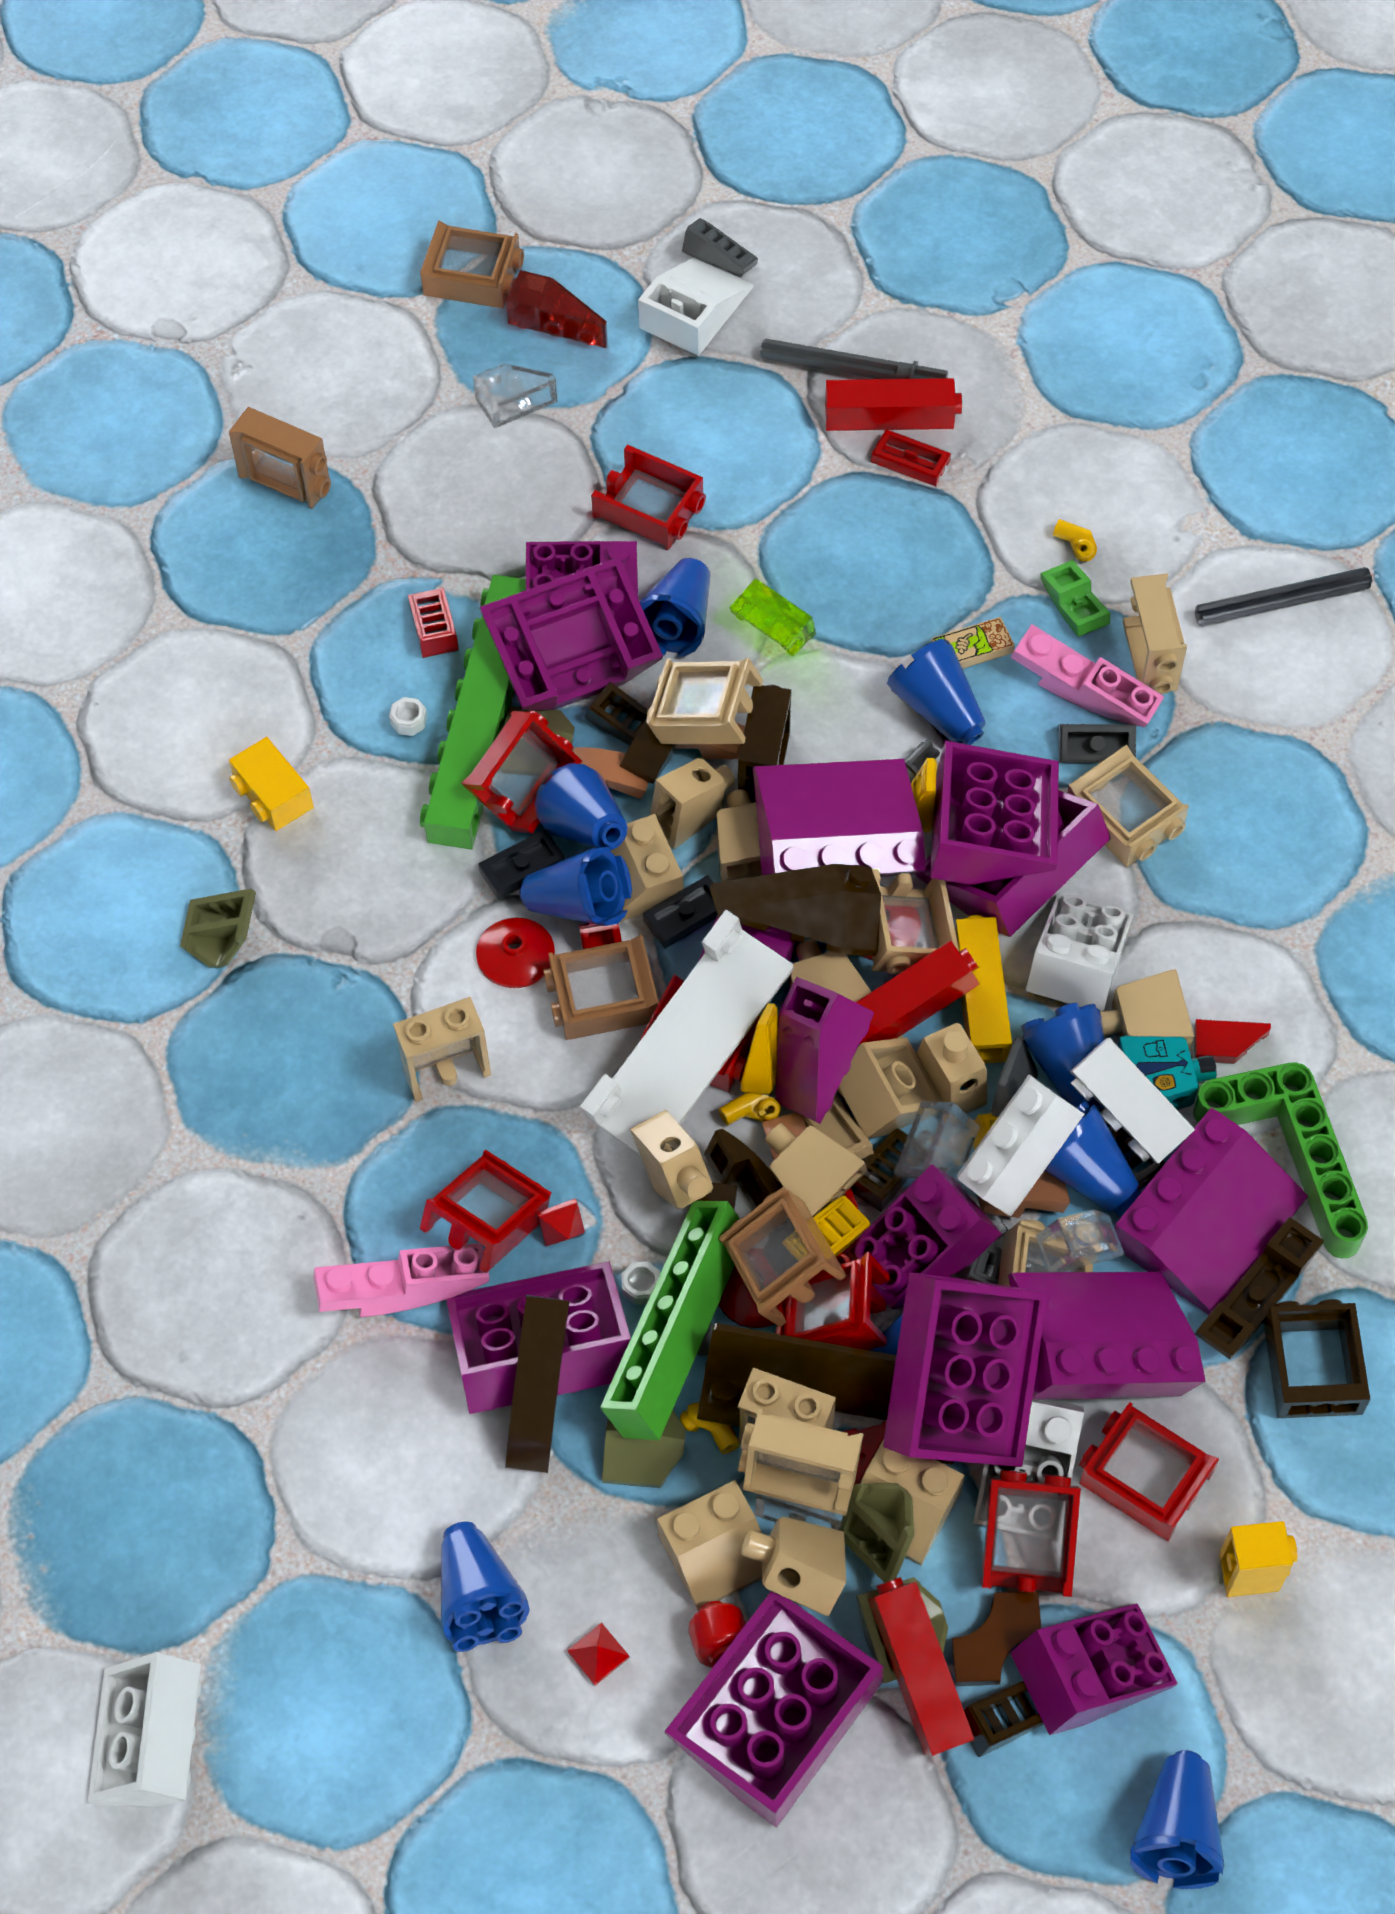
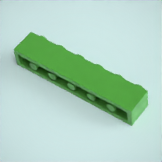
[600,1201,740,1440]

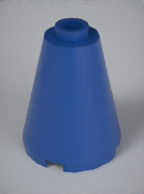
[640,558,711,657]
[887,639,986,745]
[535,763,628,849]
[520,847,632,926]
[1130,1750,1224,1889]

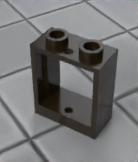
[738,685,792,803]
[1264,1299,1371,1418]

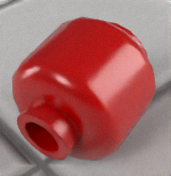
[688,1601,746,1668]

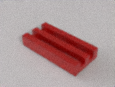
[871,429,951,487]

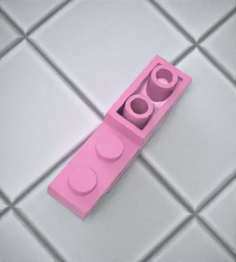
[1010,624,1164,727]
[313,1243,490,1317]

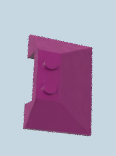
[480,557,663,710]

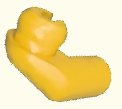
[1053,519,1097,562]
[718,1092,781,1126]
[680,1402,740,1454]

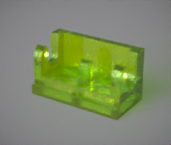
[729,578,816,657]

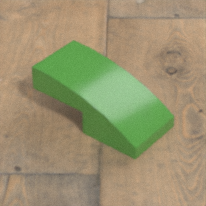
[1041,560,1110,637]

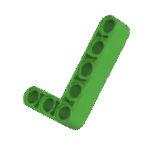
[1193,1062,1368,1259]

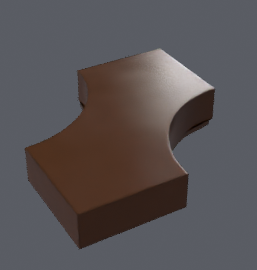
[952,1591,1041,1686]

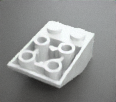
[638,257,753,356]
[1026,893,1134,1012]
[973,1400,1084,1542]

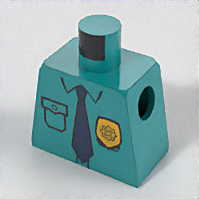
[1118,1036,1217,1110]

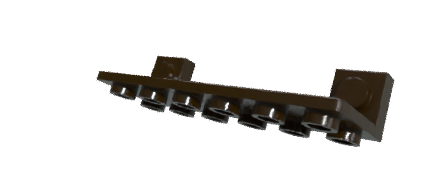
[697,1323,954,1465]

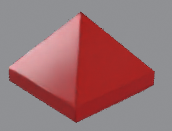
[579,922,622,949]
[536,1198,585,1246]
[567,1622,630,1686]

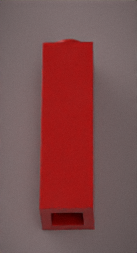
[825,378,962,431]
[856,940,980,1045]
[867,1577,975,1756]

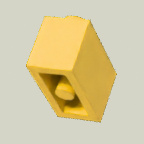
[229,736,314,831]
[1219,1521,1298,1597]

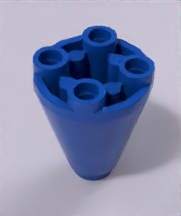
[1021,1003,1104,1111]
[1044,1099,1141,1217]
[441,1521,530,1652]

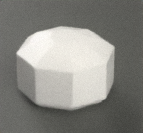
[389,697,427,736]
[621,1261,660,1305]

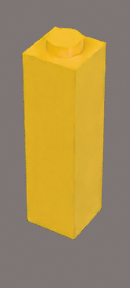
[955,915,1012,1063]

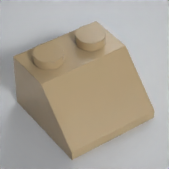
[611,814,684,922]
[837,1037,945,1138]
[861,1440,964,1566]
[657,1480,762,1611]

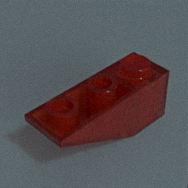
[506,270,608,348]

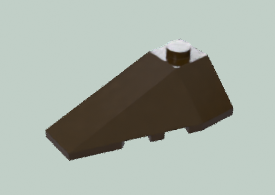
[710,864,881,956]

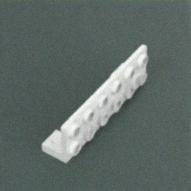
[580,910,794,1155]

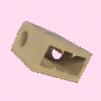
[650,758,735,849]
[717,789,762,882]
[788,940,871,1002]
[1100,969,1194,1051]
[916,1023,987,1121]
[630,1110,713,1209]
[764,1123,867,1217]
[741,1517,846,1617]

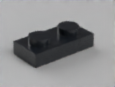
[478,829,565,900]
[643,875,717,949]

